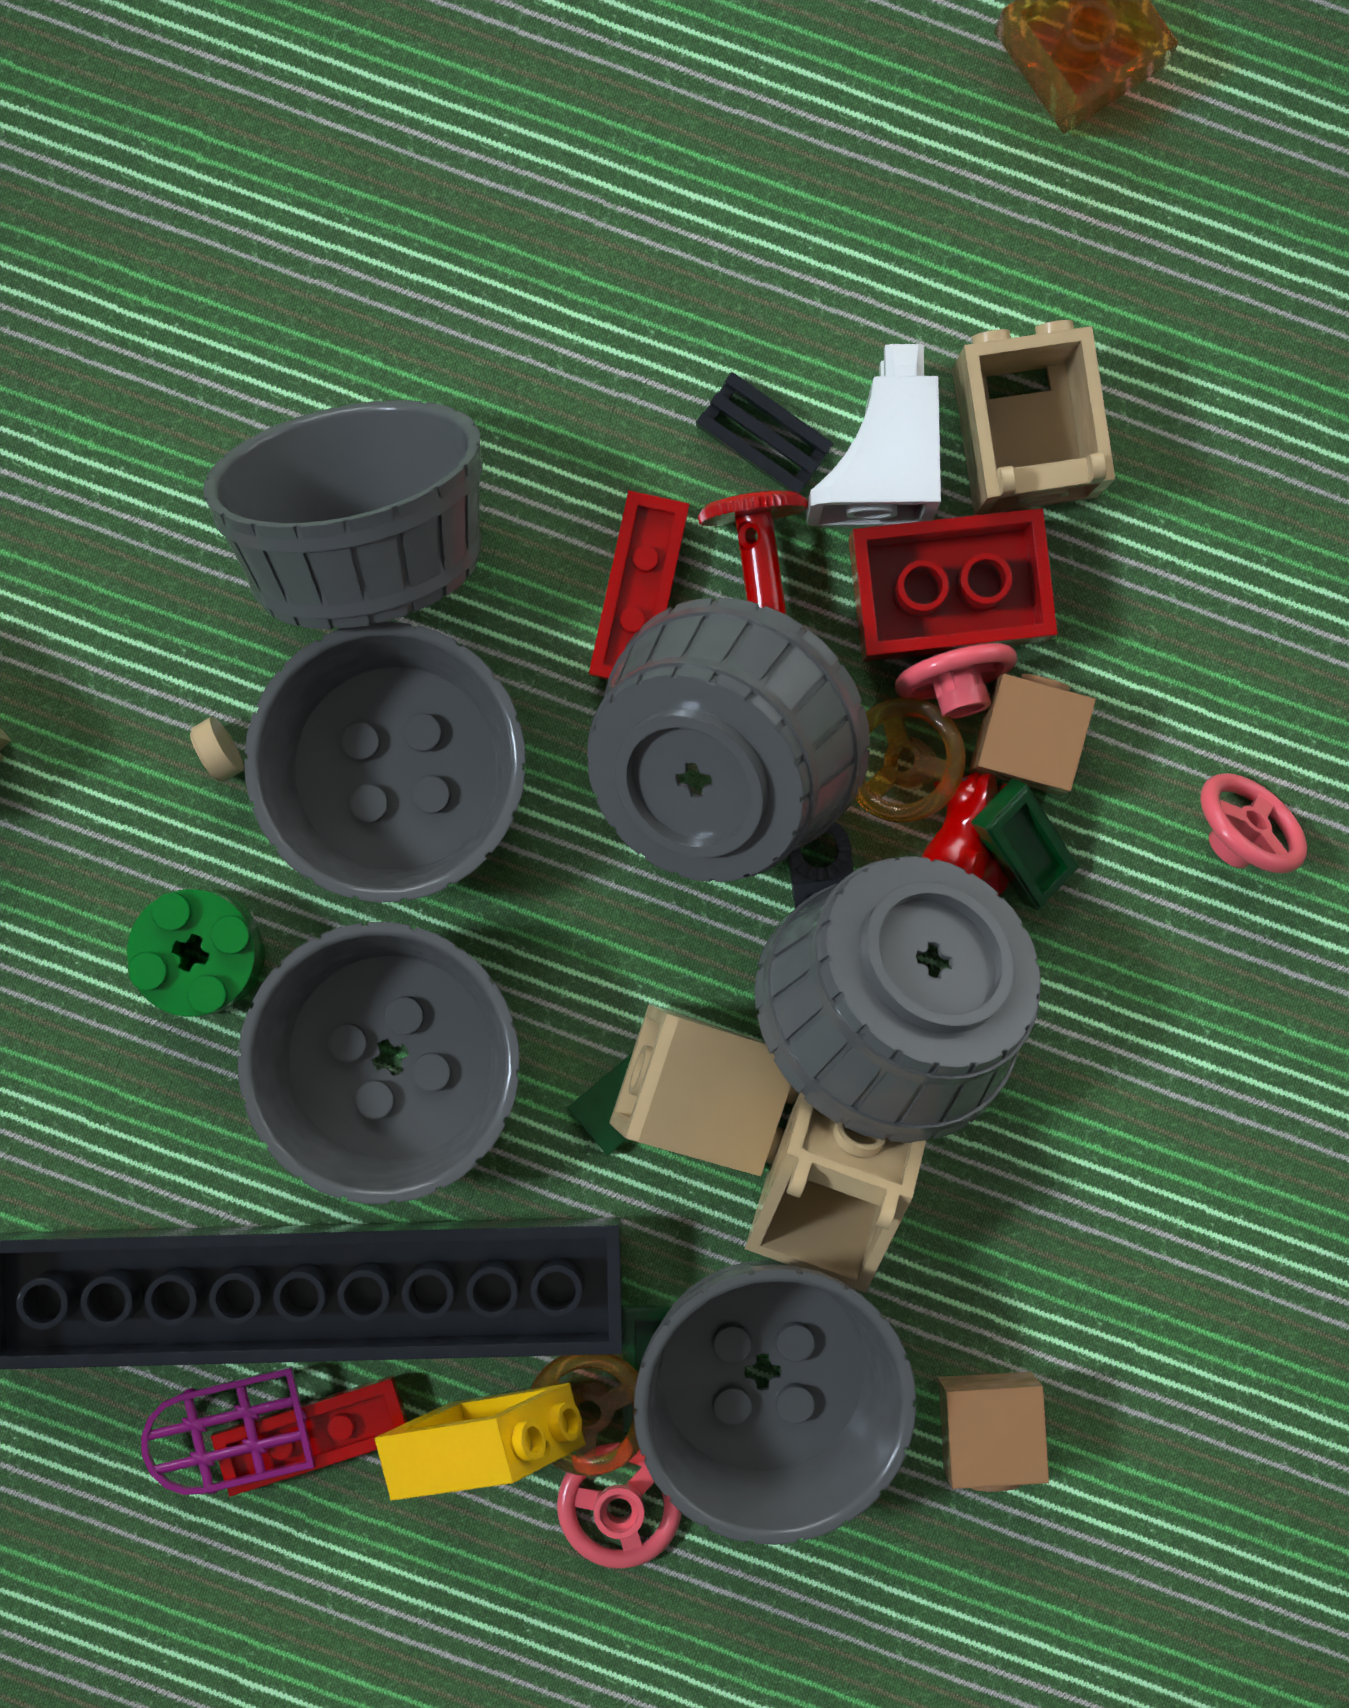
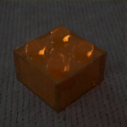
[994,0,1179,134]

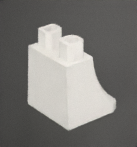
[806,344,941,527]

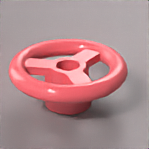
[894,643,1018,719]
[1200,773,1307,874]
[557,1443,682,1569]

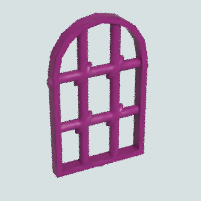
[141,1366,316,1495]

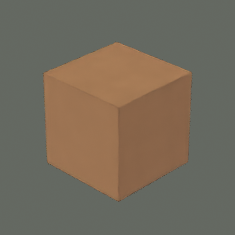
[968,673,1096,796]
[938,1371,1049,1492]

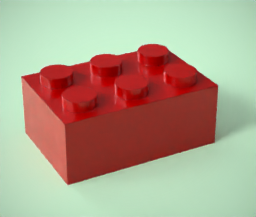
[848,508,1058,662]

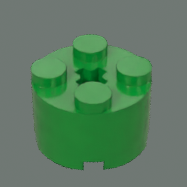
[127,889,265,1017]

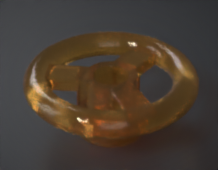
[855,697,965,823]
[530,1354,640,1476]

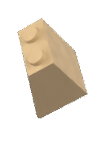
[609,1004,798,1176]

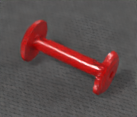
[698,491,808,615]

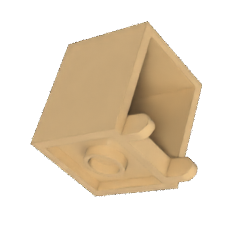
[952,320,1115,515]
[745,1092,926,1293]

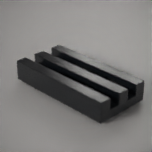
[696,372,834,494]

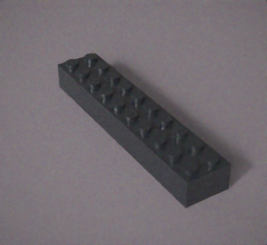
[0,1217,623,1369]

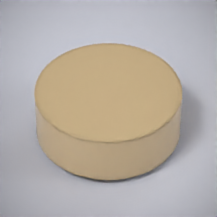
[190,717,244,782]

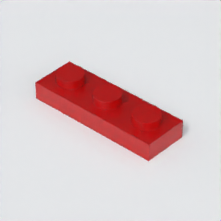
[589,490,690,680]
[210,1375,408,1497]

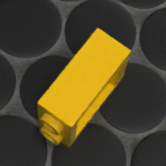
[375,1383,586,1501]

